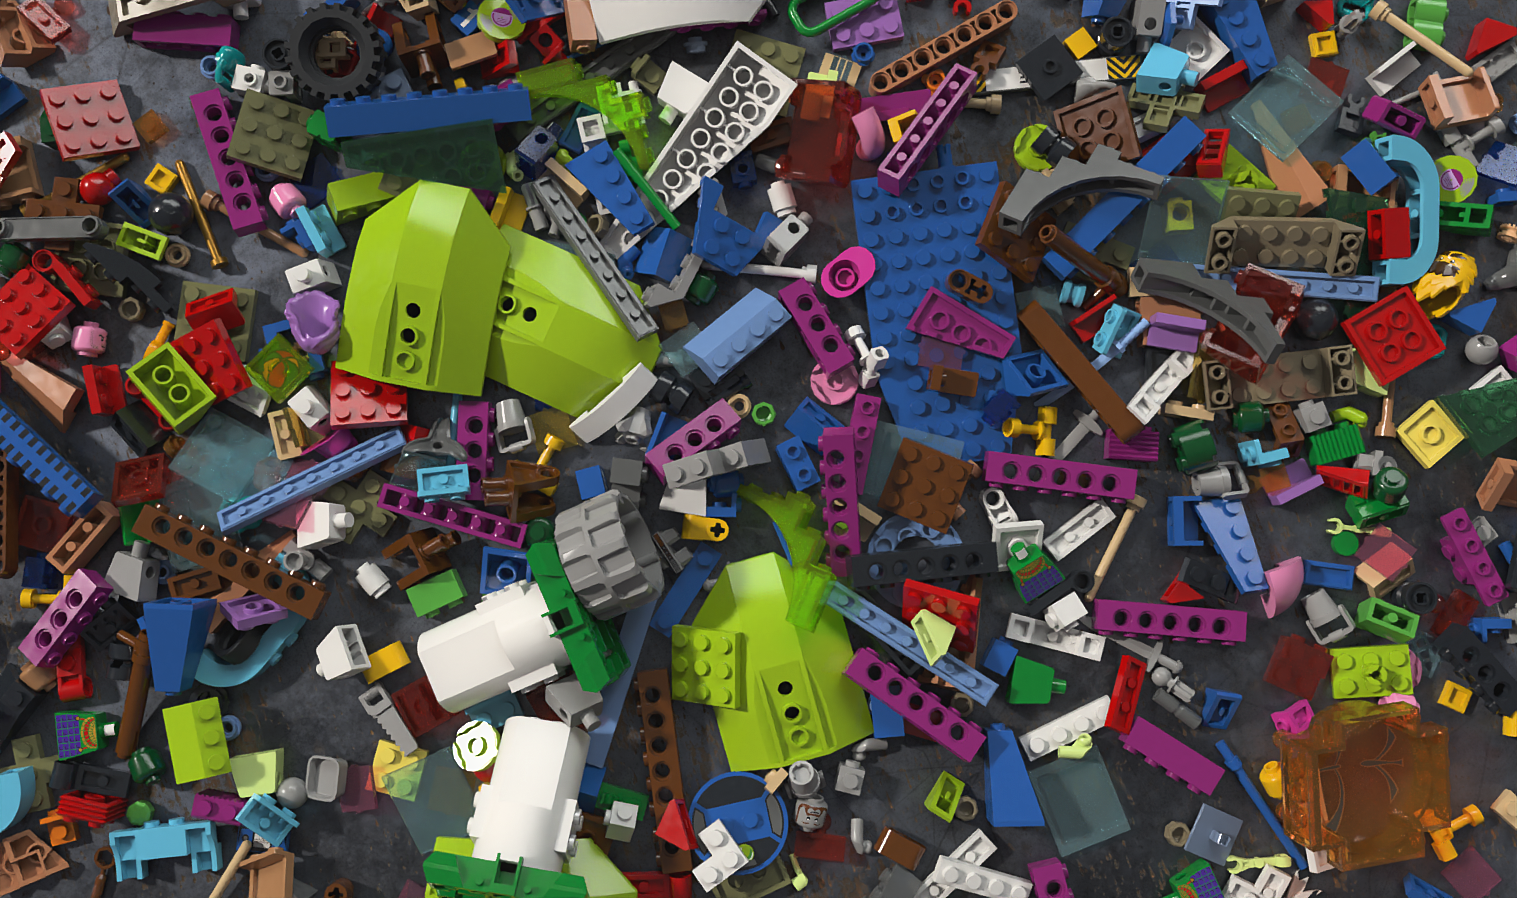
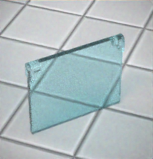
[1137,175,1230,264]
[382,746,476,855]

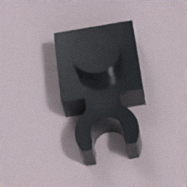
[1334,93,1365,139]

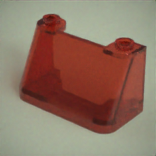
[775,78,862,188]
[1199,262,1306,385]

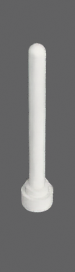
[701,260,817,285]

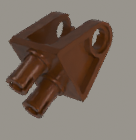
[392,11,450,92]
[480,460,560,523]
[381,527,462,591]

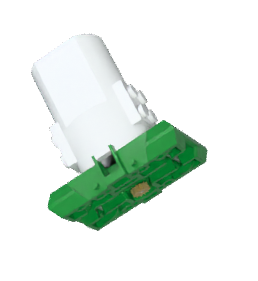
[417,538,631,713]
[423,716,591,898]

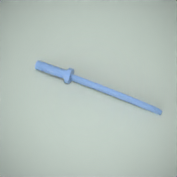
[1034,318,1150,406]

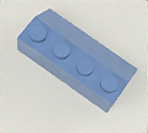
[683,288,792,385]

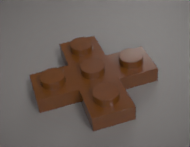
[24,177,104,253]

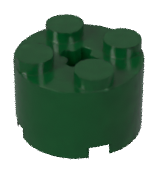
[1167,419,1218,475]

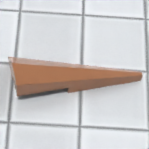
[0,0,56,68]
[1250,100,1334,217]
[0,343,85,433]
[194,530,297,634]

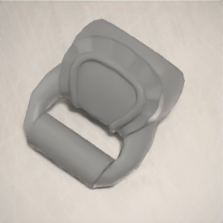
[1074,76,1117,103]

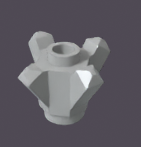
[615,407,653,452]

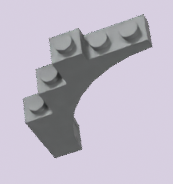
[998,143,1165,236]
[1130,257,1286,364]

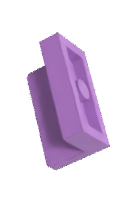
[1146,312,1206,353]
[1259,458,1324,505]

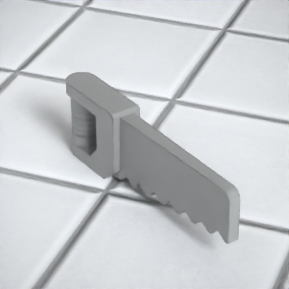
[359,680,419,757]

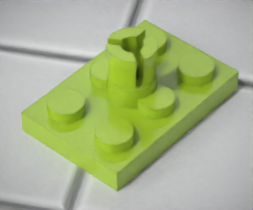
[1192,140,1276,204]
[1328,643,1414,699]

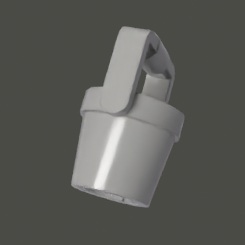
[494,399,536,454]
[1191,461,1250,500]
[1301,588,1356,645]
[784,760,826,799]

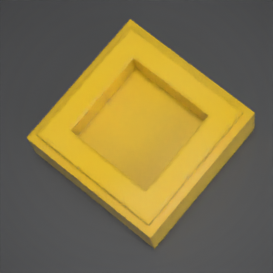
[1062,27,1098,60]
[1308,30,1339,60]
[144,163,180,194]
[1437,680,1473,714]

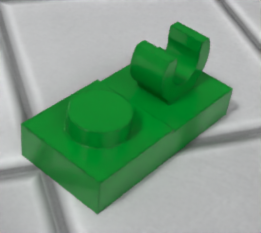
[595,782,650,821]

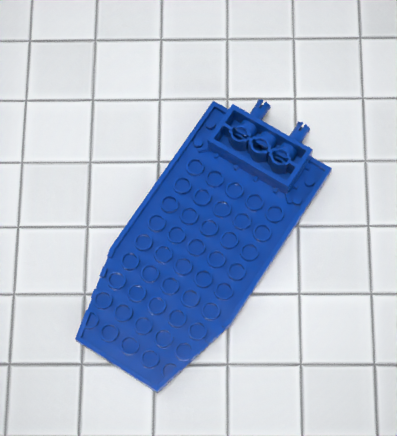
[850,144,1022,462]

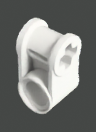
[979,487,1019,529]

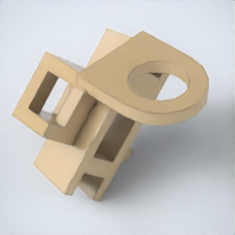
[316,31,357,73]

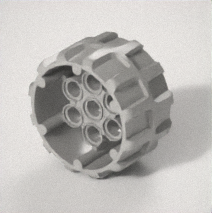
[554,489,665,621]

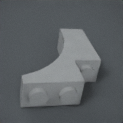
[662,438,771,489]

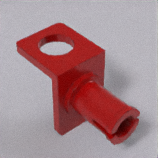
[529,23,577,78]

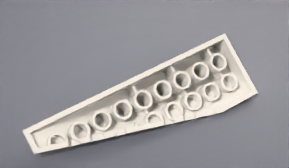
[600,41,798,260]

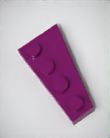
[905,286,1016,359]

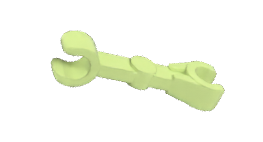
[1326,518,1392,538]
[1226,853,1292,874]

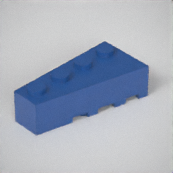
[1198,0,1278,85]

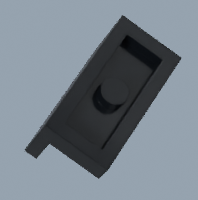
[110,400,171,460]

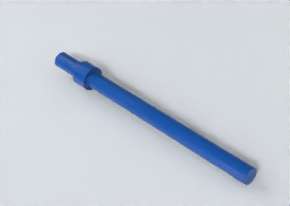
[1215,740,1308,870]

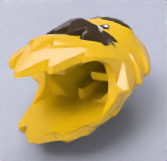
[1412,251,1478,320]

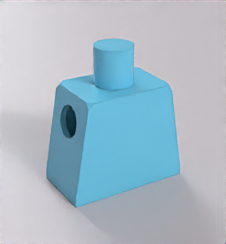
[1136,42,1200,96]

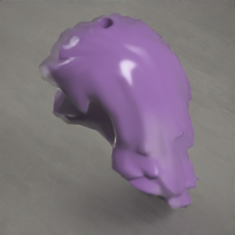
[284,289,341,355]

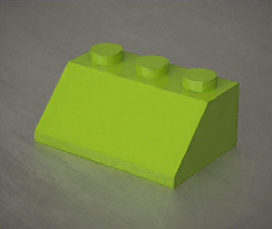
[125,342,217,435]
[162,697,232,784]

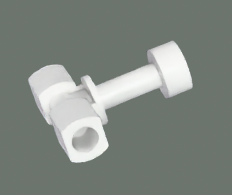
[844,325,889,389]

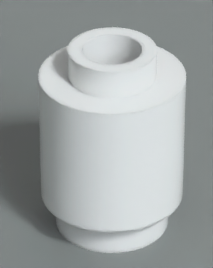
[767,180,797,218]
[355,562,392,599]

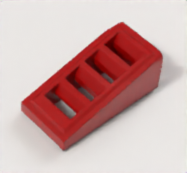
[1196,129,1231,178]
[1316,465,1370,499]

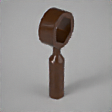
[91,845,116,898]

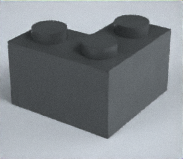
[610,457,650,512]
[862,863,921,898]

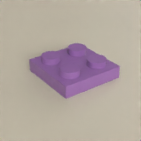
[219,594,288,630]

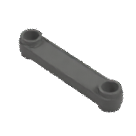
[0,215,109,243]

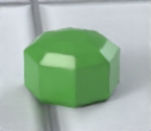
[752,402,776,427]
[126,800,155,826]

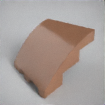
[0,829,70,897]

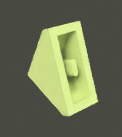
[911,609,956,666]

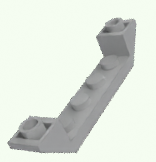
[641,177,727,309]

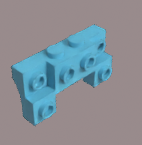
[109,817,223,882]

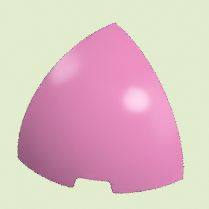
[1260,556,1304,618]

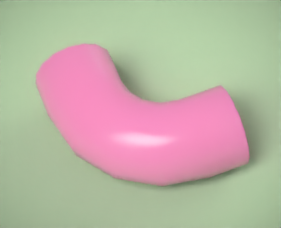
[851,106,885,161]

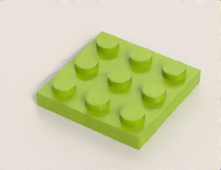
[672,624,741,709]

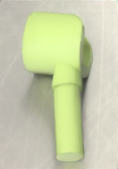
[789,853,808,891]

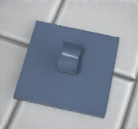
[1184,803,1243,866]

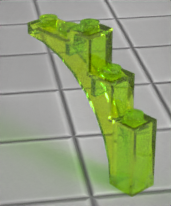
[515,58,655,171]
[736,483,837,634]

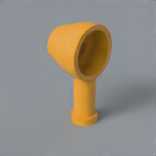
[143,320,175,359]

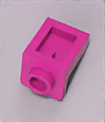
[1271,699,1317,737]

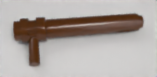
[1039,225,1129,311]
[115,629,153,759]

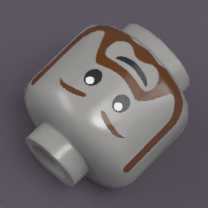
[793,793,828,832]

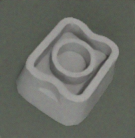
[305,755,348,802]

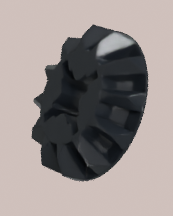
[189,684,231,718]

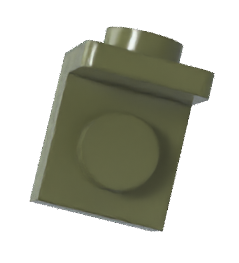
[631,53,666,96]

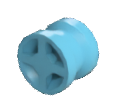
[1059,279,1086,308]

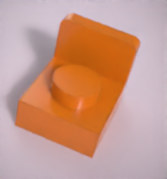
[39,809,81,846]

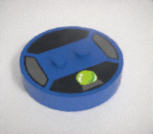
[688,771,788,875]

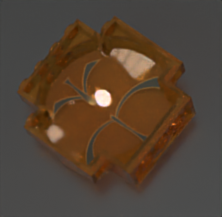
[1272,700,1452,872]

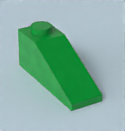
[1439,201,1495,237]

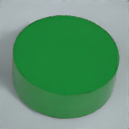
[1331,531,1359,556]

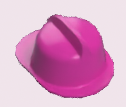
[821,246,876,298]
[300,429,358,459]

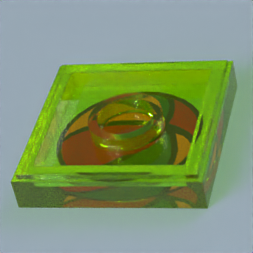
[244,333,315,404]

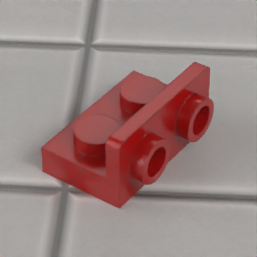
[82,364,128,417]

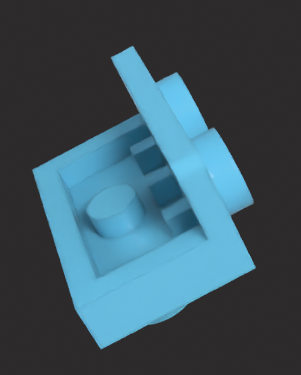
[1092,303,1141,359]
[1237,439,1290,469]
[417,464,471,503]
[235,793,300,847]

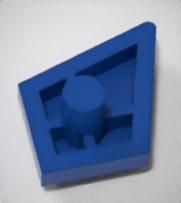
[1159,2,1184,47]

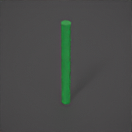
[613,147,681,230]

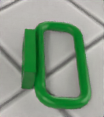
[787,0,879,37]

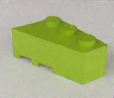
[326,166,402,226]

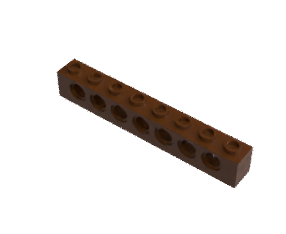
[131,502,332,620]
[633,667,694,874]

